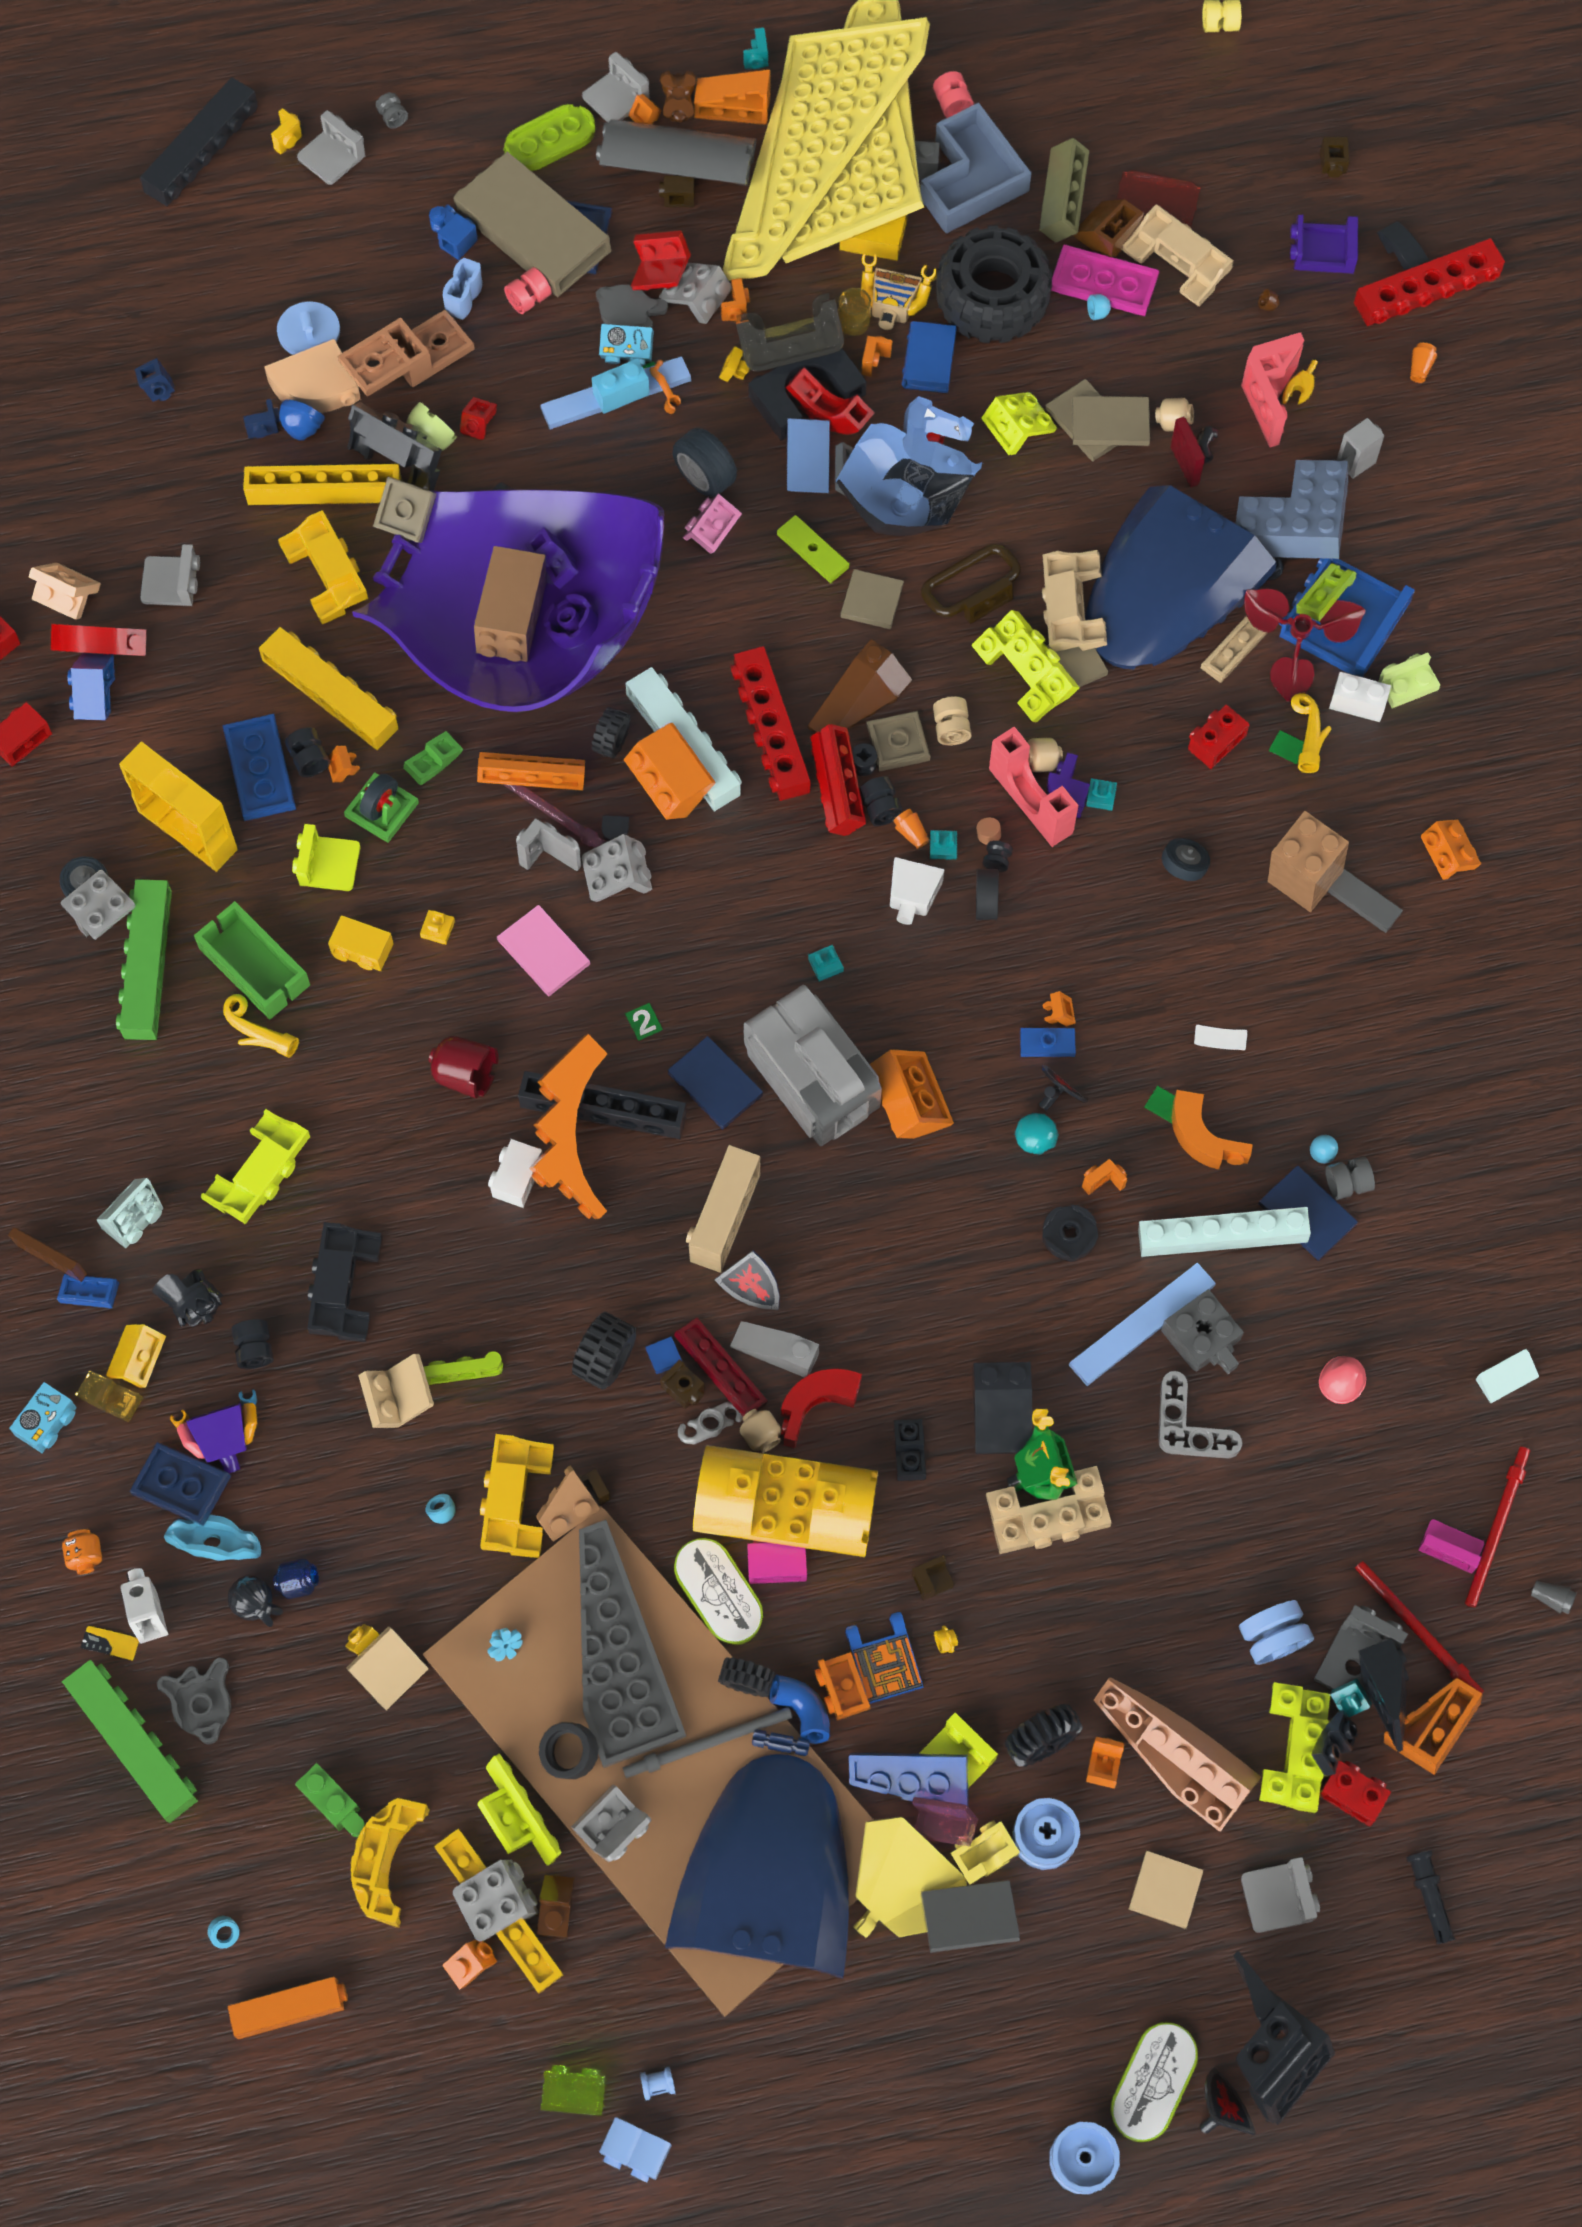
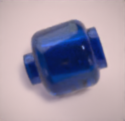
[273,1559,319,1599]

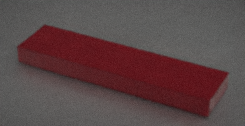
[674,1318,768,1416]

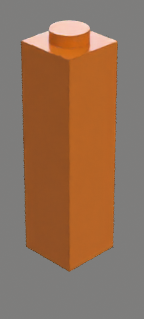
[228,1977,348,2039]

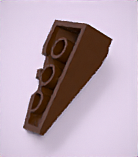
[808,639,912,733]

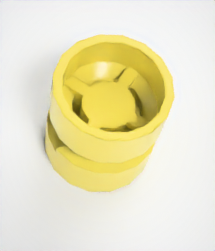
[1203,0,1241,32]

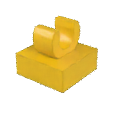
[719,347,751,382]
[420,910,455,945]

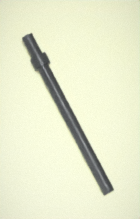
[622,1707,792,1779]

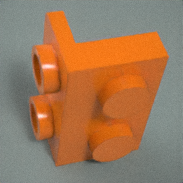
[1421,819,1481,880]
[814,1652,870,1721]

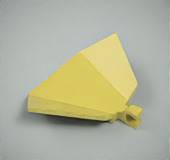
[853,1817,967,1938]

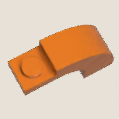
[1172,1090,1253,1169]

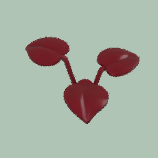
[1244,589,1365,702]

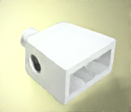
[890,857,944,925]
[121,1568,168,1644]

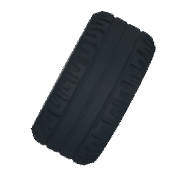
[673,428,737,497]

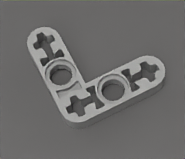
[1158,1371,1242,1458]

